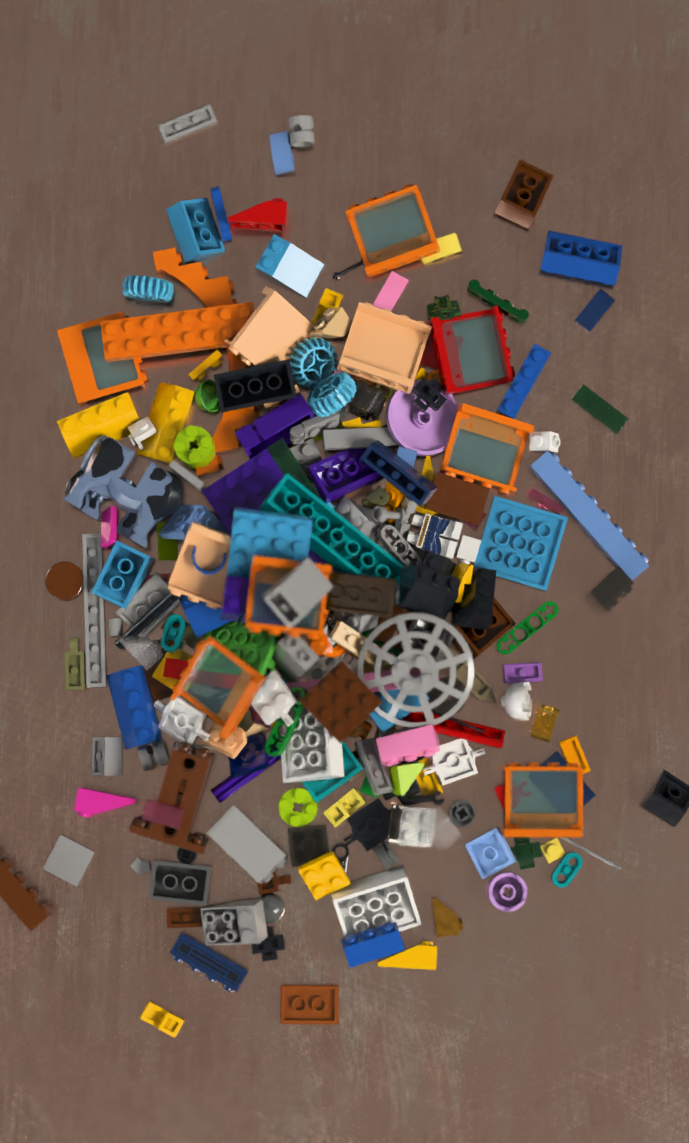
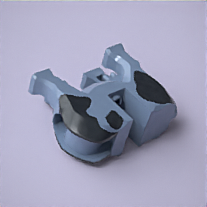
[63,435,183,548]

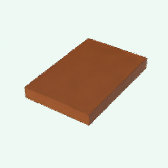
[280,985,339,1024]

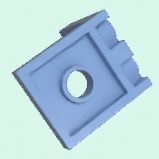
[159,504,230,540]

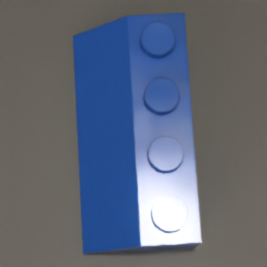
[541,230,623,285]
[178,595,244,637]
[106,666,162,750]

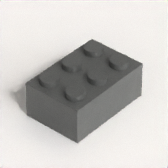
[149,860,212,906]

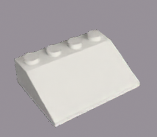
[279,704,344,783]
[331,866,422,937]

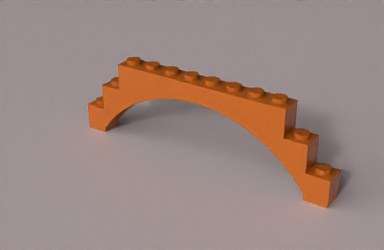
[153,248,260,478]

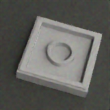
[43,834,95,887]

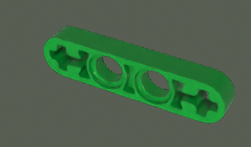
[496,601,558,655]
[265,687,308,756]

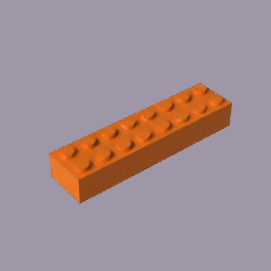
[100,302,255,363]

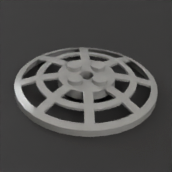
[358,612,474,728]

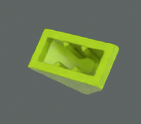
[390,762,425,796]

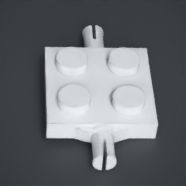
[251,670,298,727]
[154,696,210,744]
[422,738,485,786]

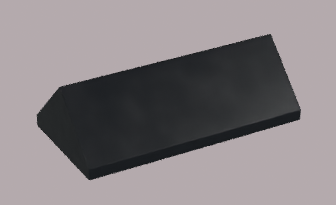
[214,359,297,413]

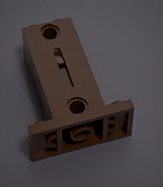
[128,741,214,854]

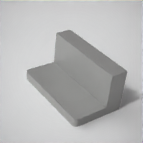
[92,737,123,776]

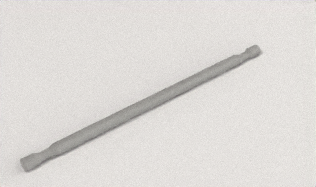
[559,837,622,870]

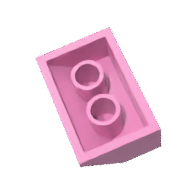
[376,724,440,767]

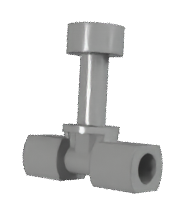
[372,496,417,537]

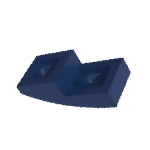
[575,288,615,331]

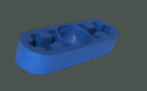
[210,186,232,241]

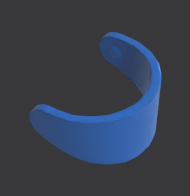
[192,546,227,575]

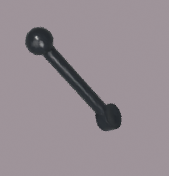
[333,259,364,280]

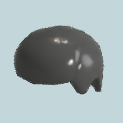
[257,893,285,923]

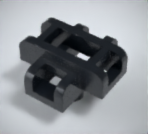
[412,378,447,412]
[251,927,285,961]

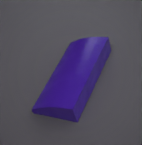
[308,448,384,504]

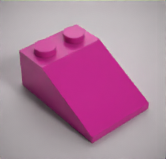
[74,787,138,817]

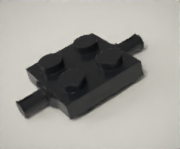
[343,798,403,851]

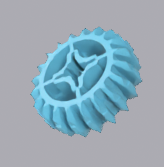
[122,275,174,303]
[289,337,339,388]
[307,372,357,417]

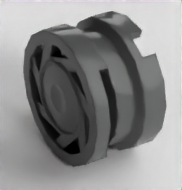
[449,800,476,827]
[373,840,400,871]

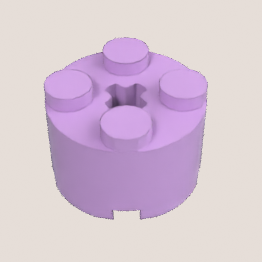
[488,872,527,912]

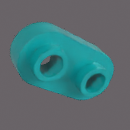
[161,614,186,653]
[552,852,583,888]

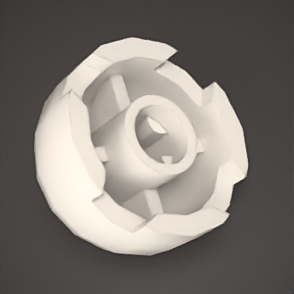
[501,682,532,720]

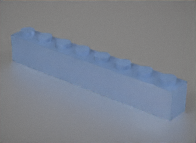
[529,451,649,582]

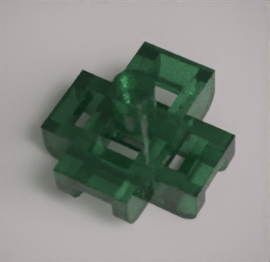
[427,295,461,320]
[510,837,542,870]

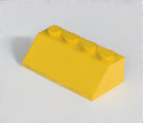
[136,382,195,465]
[57,392,140,459]

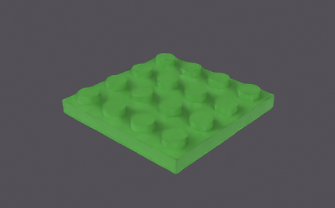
[197,616,282,676]

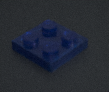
[228,732,269,779]

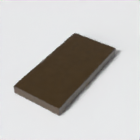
[315,571,396,618]

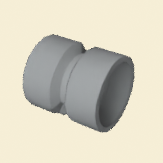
[288,115,315,147]
[137,740,170,771]

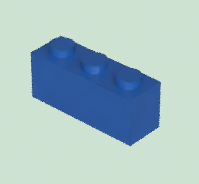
[341,922,405,968]

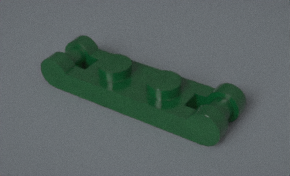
[467,279,529,325]

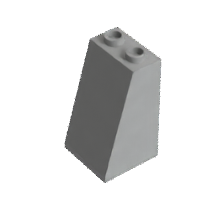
[271,634,320,683]
[207,805,288,884]

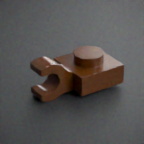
[257,872,292,895]

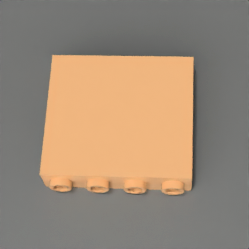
[224,286,321,367]
[337,302,432,394]
[167,521,241,615]

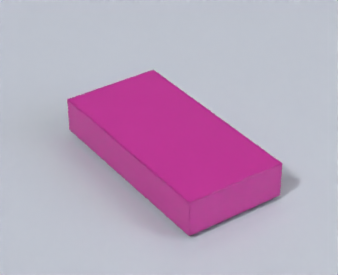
[100,506,117,548]

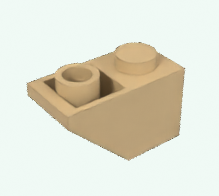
[309,307,352,339]

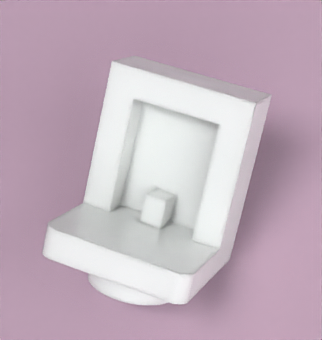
[128,416,157,450]
[529,431,560,452]

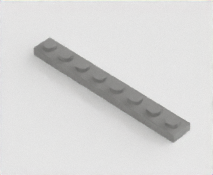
[82,533,106,688]

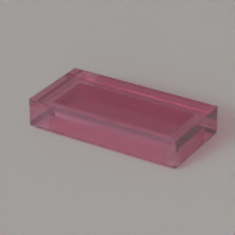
[141,799,185,829]

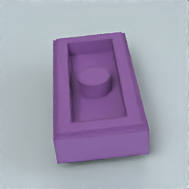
[503,662,543,684]

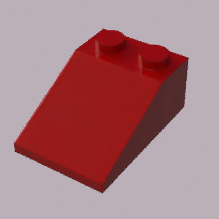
[228,198,288,231]

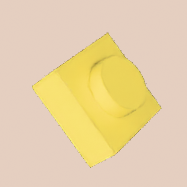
[540,837,566,863]

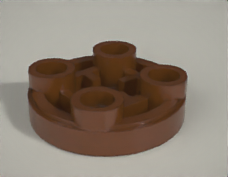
[45,562,84,600]

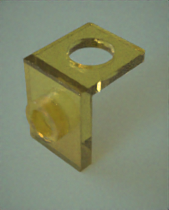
[531,704,559,742]

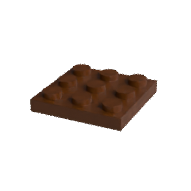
[300,661,382,743]

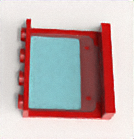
[428,306,515,395]

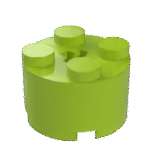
[174,425,216,468]
[279,788,317,827]

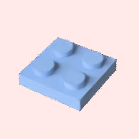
[465,827,517,879]

